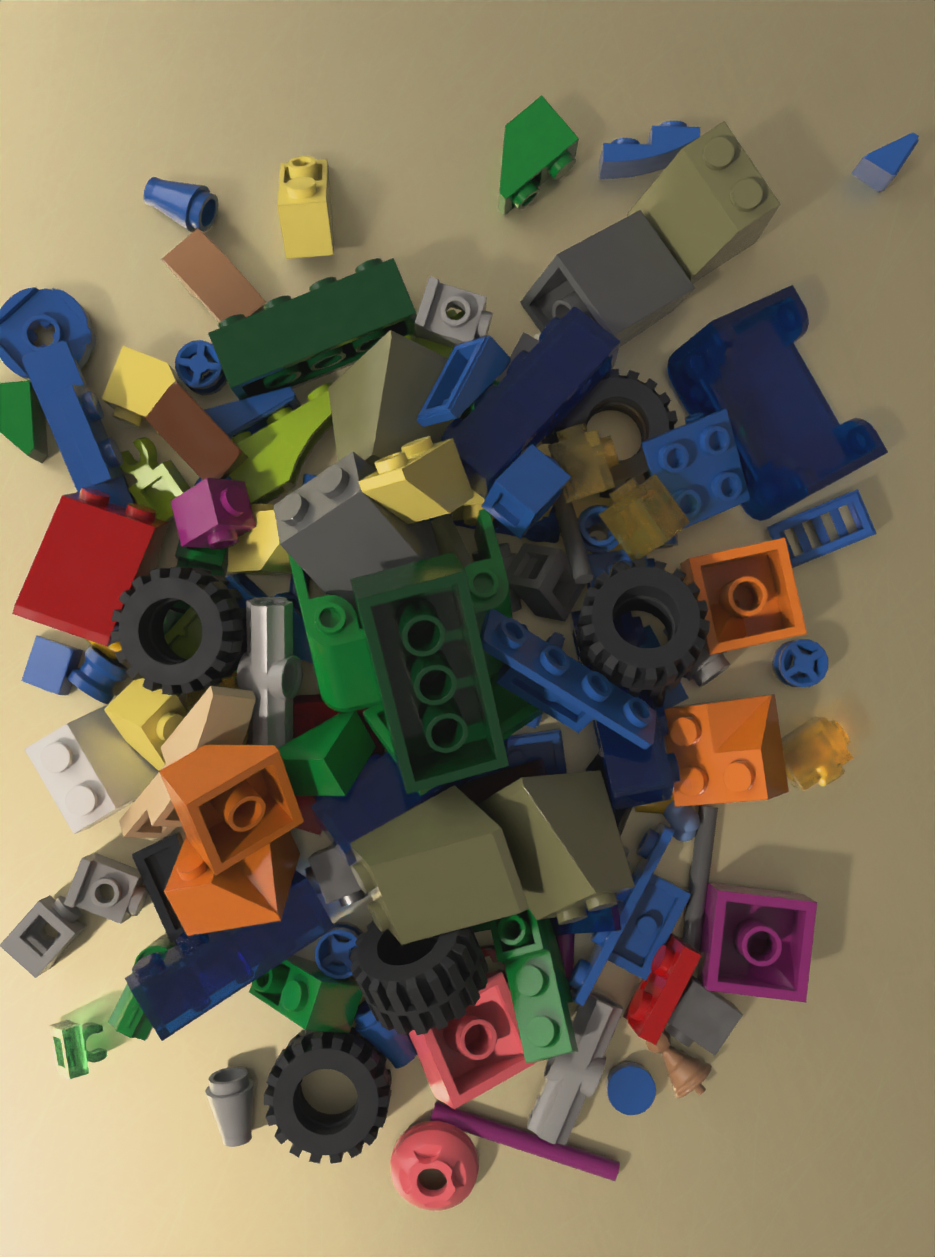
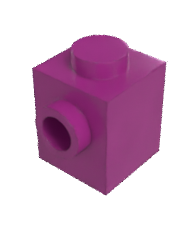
[171,478,256,549]

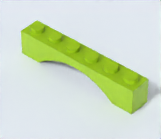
[230,310,465,504]

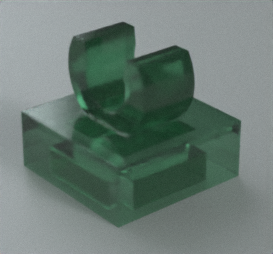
[49,1020,108,1079]

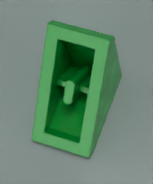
[0,381,48,463]
[277,711,376,796]

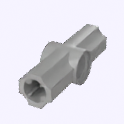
[237,596,303,748]
[527,991,623,1145]

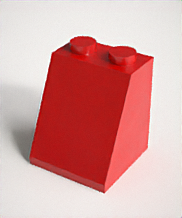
[12,487,169,647]

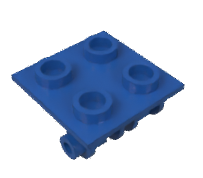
[641,409,750,535]

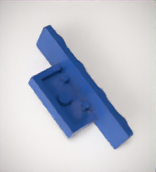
[22,341,136,508]
[480,609,657,750]
[568,822,691,1007]

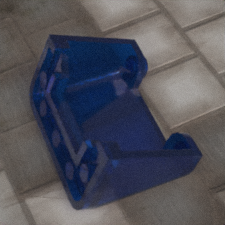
[667,285,888,521]

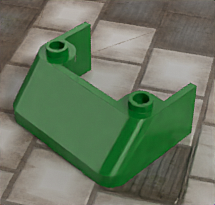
[288,509,513,713]

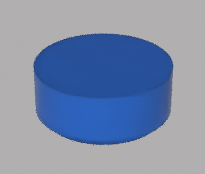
[606,1062,656,1115]

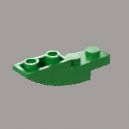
[489,908,578,1063]

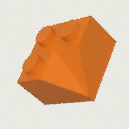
[680,538,807,655]
[661,694,789,807]
[159,745,304,875]
[164,831,300,936]

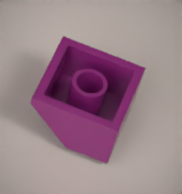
[697,882,817,1003]

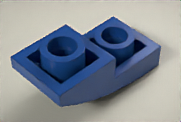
[599,121,700,179]

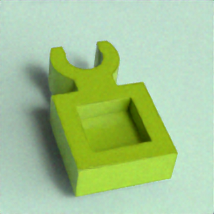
[119,437,190,522]

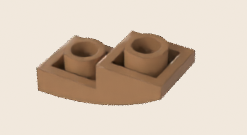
[161,228,266,323]

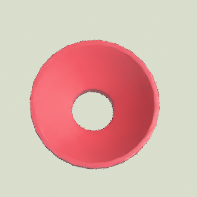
[390,1121,479,1211]

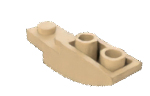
[119,686,256,839]

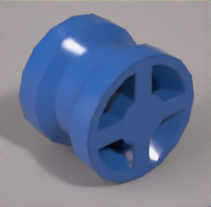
[175,340,227,395]
[772,639,828,687]
[68,645,128,704]

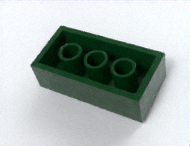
[208,258,417,400]
[350,552,509,794]

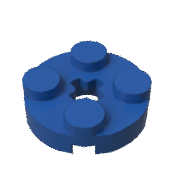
[0,287,96,381]

